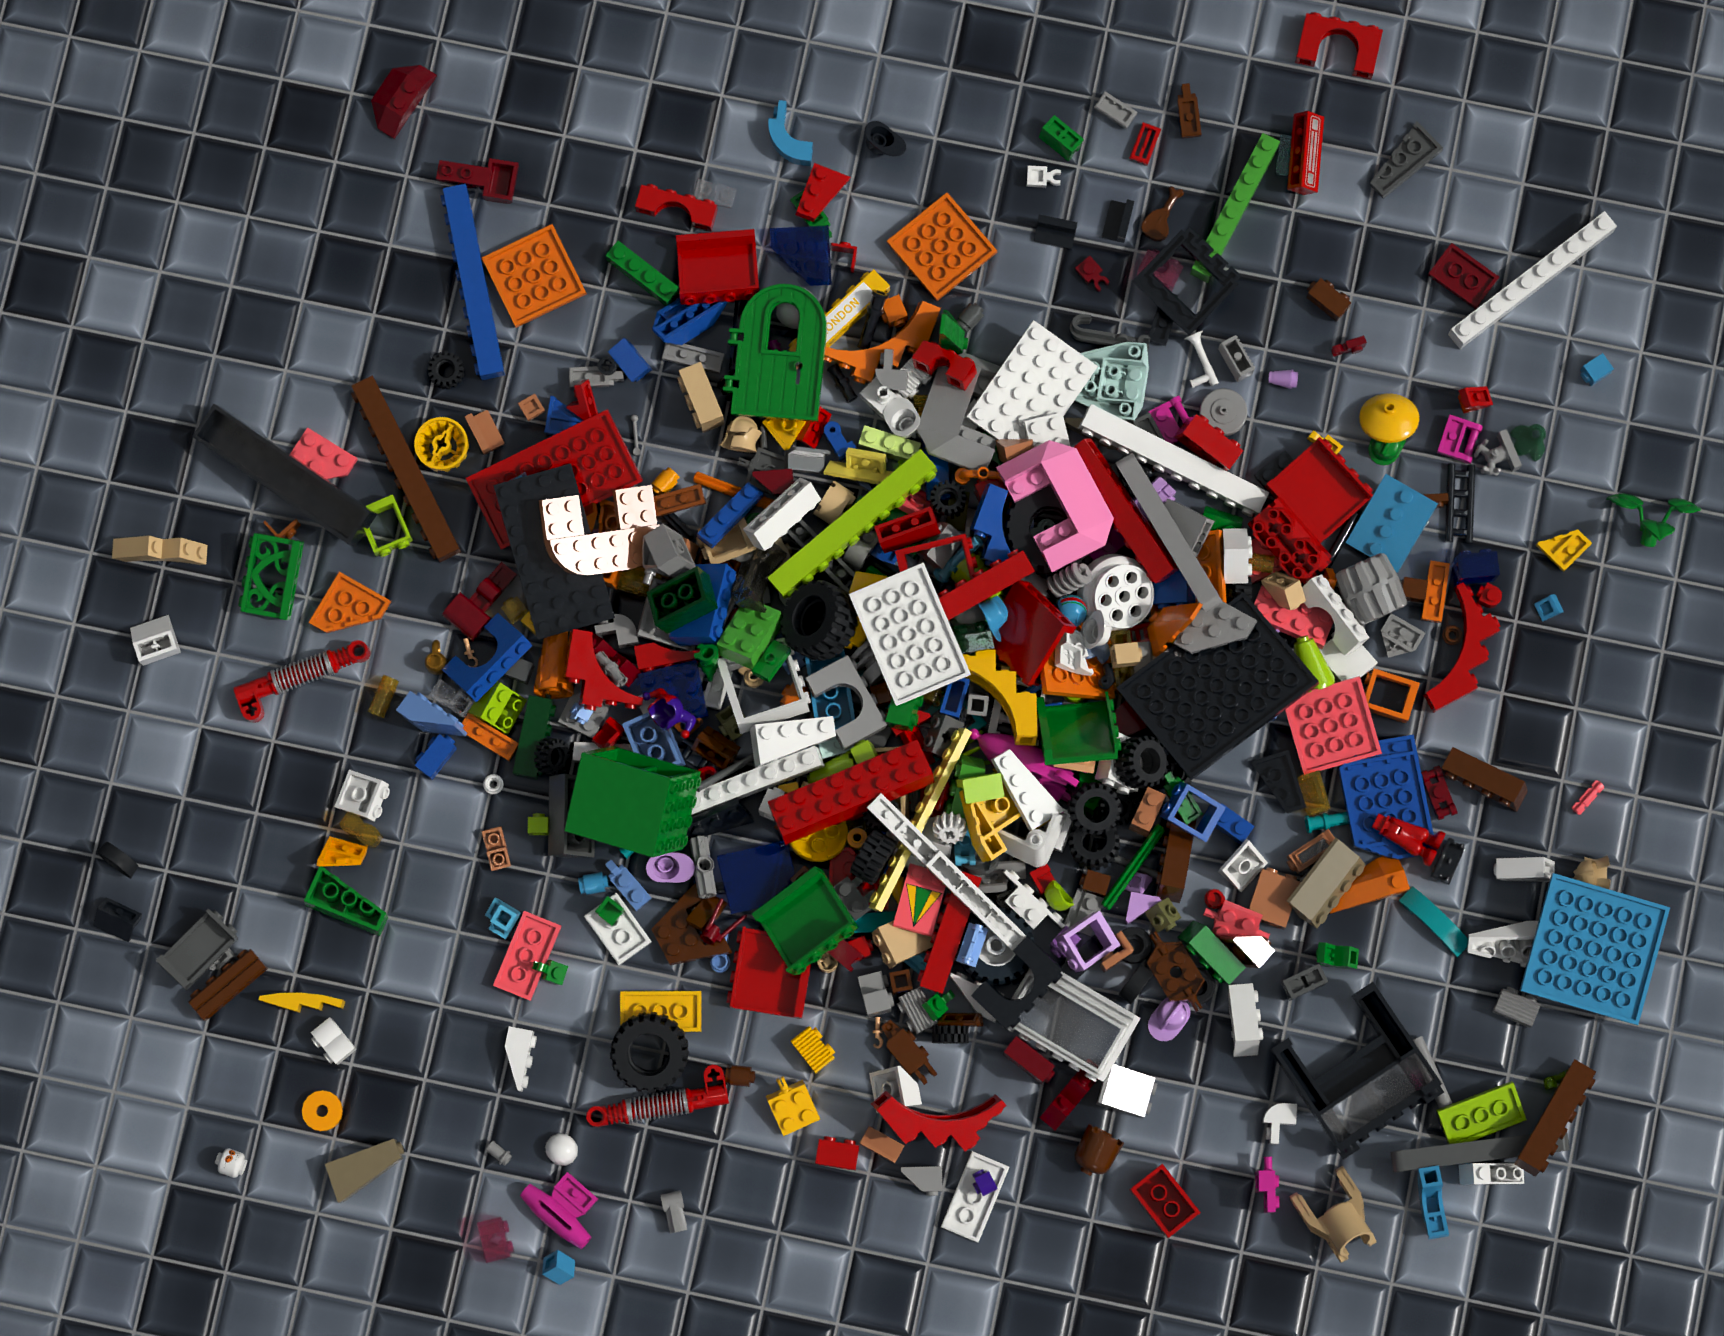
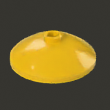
[1359,393,1419,443]

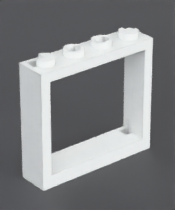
[717,638,811,734]

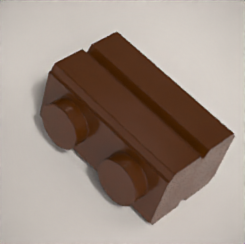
[691,726,741,770]

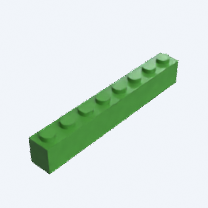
[1190,133,1280,283]

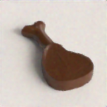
[1141,186,1184,242]

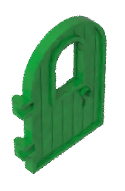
[723,284,827,422]

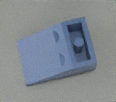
[396,691,467,736]

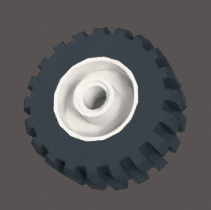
[957,907,1035,986]

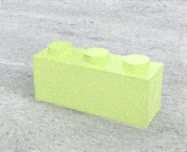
[858,425,921,463]

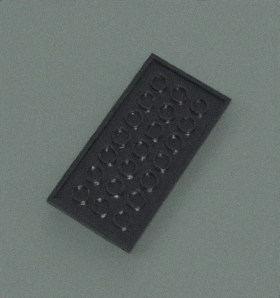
[493,463,615,640]

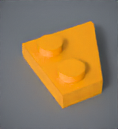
[317,836,368,867]

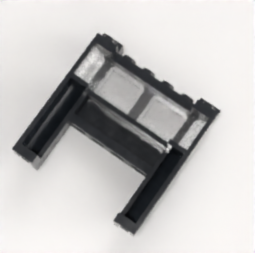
[1270,982,1444,1160]

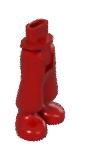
[1372,813,1446,867]

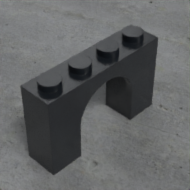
[971,935,1063,1030]

